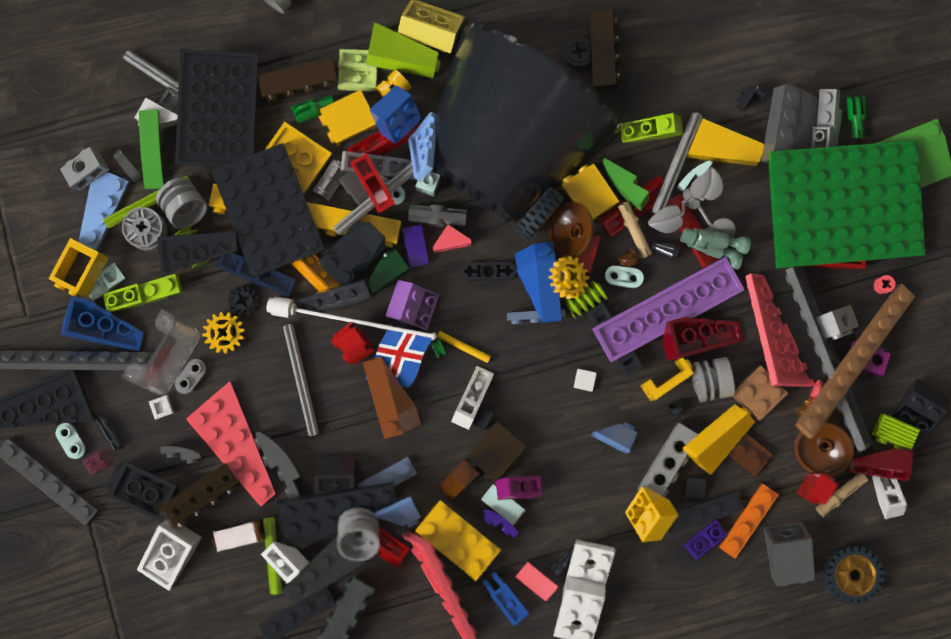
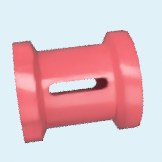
[874,275,895,294]

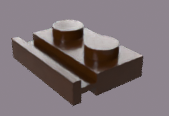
[728,433,773,477]

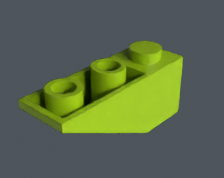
[620,113,683,143]

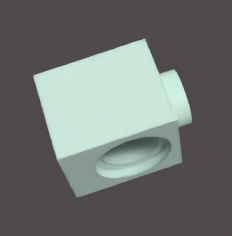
[415,172,440,196]

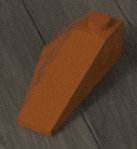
[363,357,421,439]

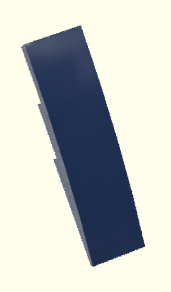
[215,253,296,297]

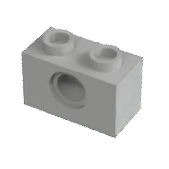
[60,147,109,191]
[816,305,859,340]

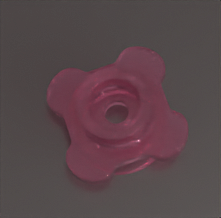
[83,452,106,475]

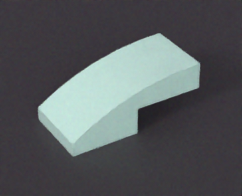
[676,160,713,192]
[89,263,125,302]
[481,485,525,526]

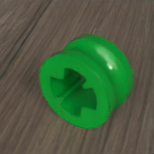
[431,339,446,358]

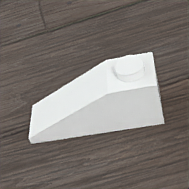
[451,366,494,430]
[872,476,907,519]

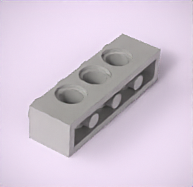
[637,423,698,497]

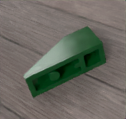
[362,250,410,303]

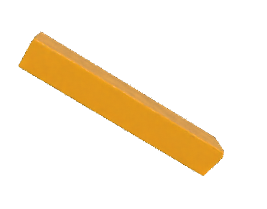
[292,255,341,292]

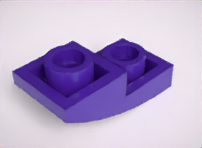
[402,224,429,267]
[483,509,519,538]
[684,519,728,560]

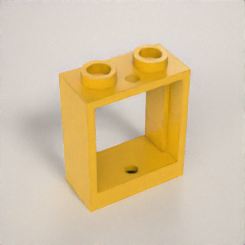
[49,238,109,298]

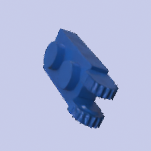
[482,571,529,626]

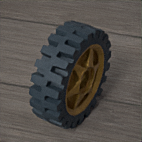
[514,187,564,241]
[823,546,884,604]

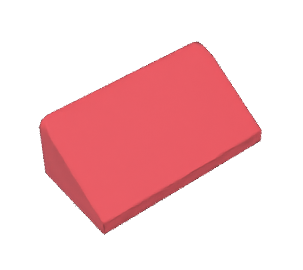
[516,561,558,601]

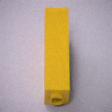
[686,119,764,166]
[683,404,755,475]

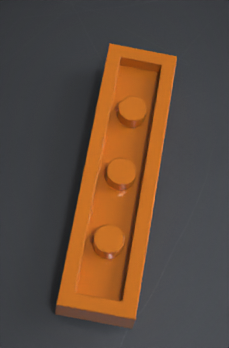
[719,484,778,559]

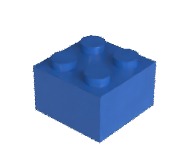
[369,85,422,144]

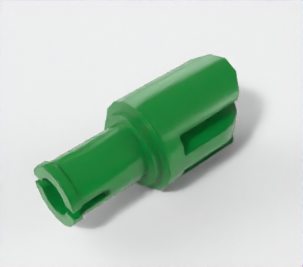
[291,95,334,124]
[846,96,867,139]

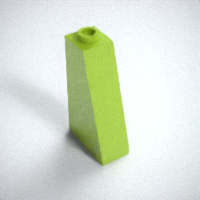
[366,23,440,78]

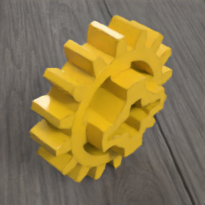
[549,256,589,299]
[202,312,245,354]

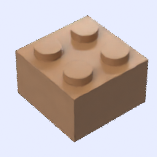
[733,366,788,421]

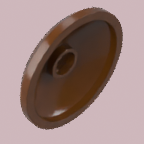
[549,202,594,259]
[794,422,854,476]

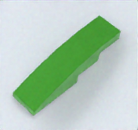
[139,110,164,189]

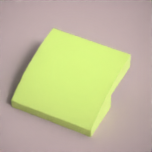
[338,49,377,91]

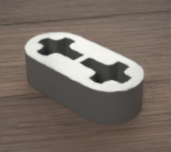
[112,149,142,182]

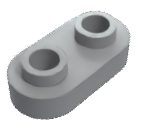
[175,359,207,394]

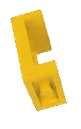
[319,90,378,147]
[561,164,619,220]
[640,358,694,401]

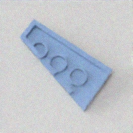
[408,111,436,182]
[79,172,130,251]

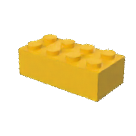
[415,500,500,581]

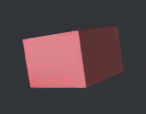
[433,225,471,253]

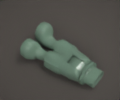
[680,228,751,269]

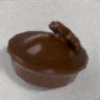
[617,248,641,267]

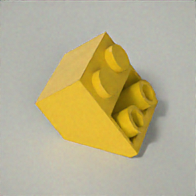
[625,486,678,542]

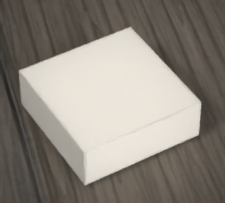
[573,369,596,392]
[149,395,174,420]

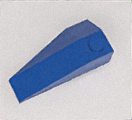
[515,242,562,323]
[60,296,144,351]

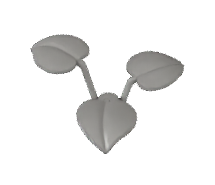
[648,167,736,238]

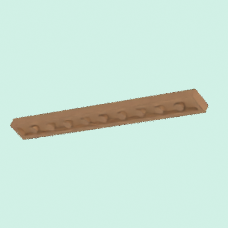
[795,283,915,438]

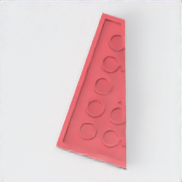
[745,274,815,387]
[186,381,276,507]
[402,531,476,639]

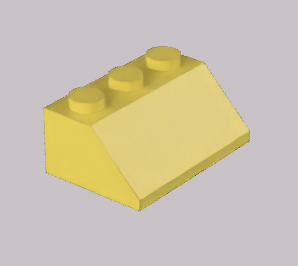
[398,0,465,53]

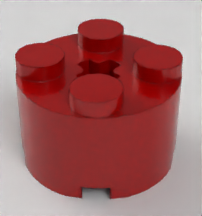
[331,322,375,365]

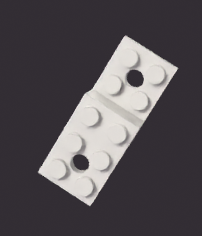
[554,539,615,639]

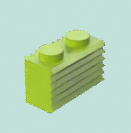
[872,414,920,451]

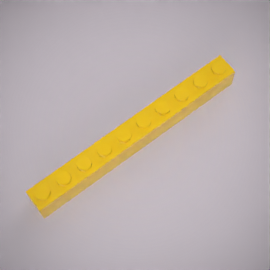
[209,183,402,248]

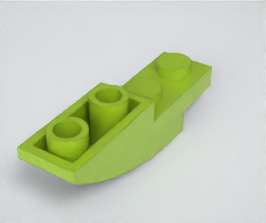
[103,274,183,312]

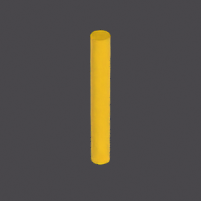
[437,331,491,363]

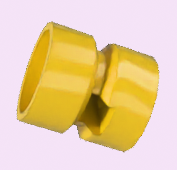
[376,70,412,97]

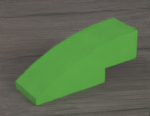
[603,158,650,211]

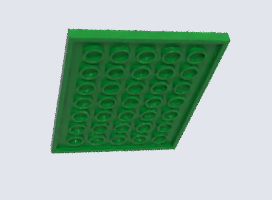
[768,140,925,268]

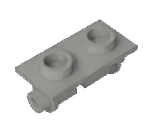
[313,159,348,201]

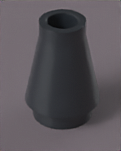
[651,240,681,261]

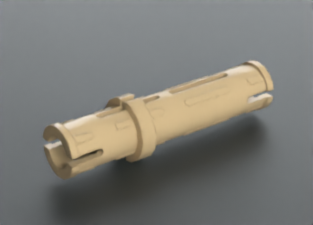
[618,201,652,258]
[815,474,868,517]

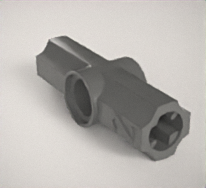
[408,205,467,227]

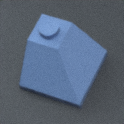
[591,422,637,453]
[374,496,421,528]

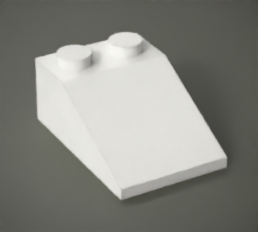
[137,520,202,590]

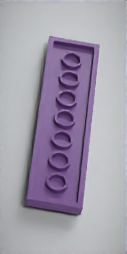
[592,257,744,362]

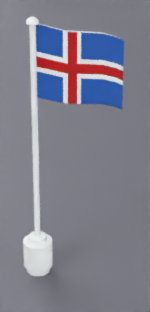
[267,296,437,388]

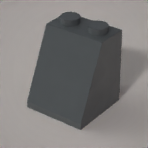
[764,521,815,586]

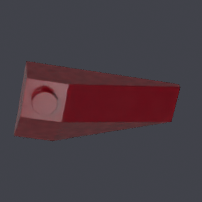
[663,317,743,361]

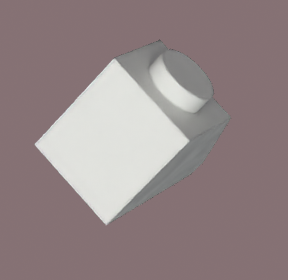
[135,98,177,129]
[261,542,309,583]

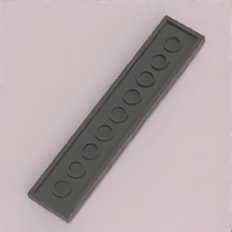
[785,266,873,451]

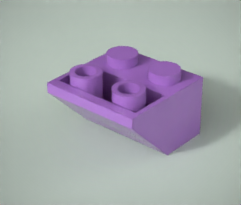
[386,280,439,331]

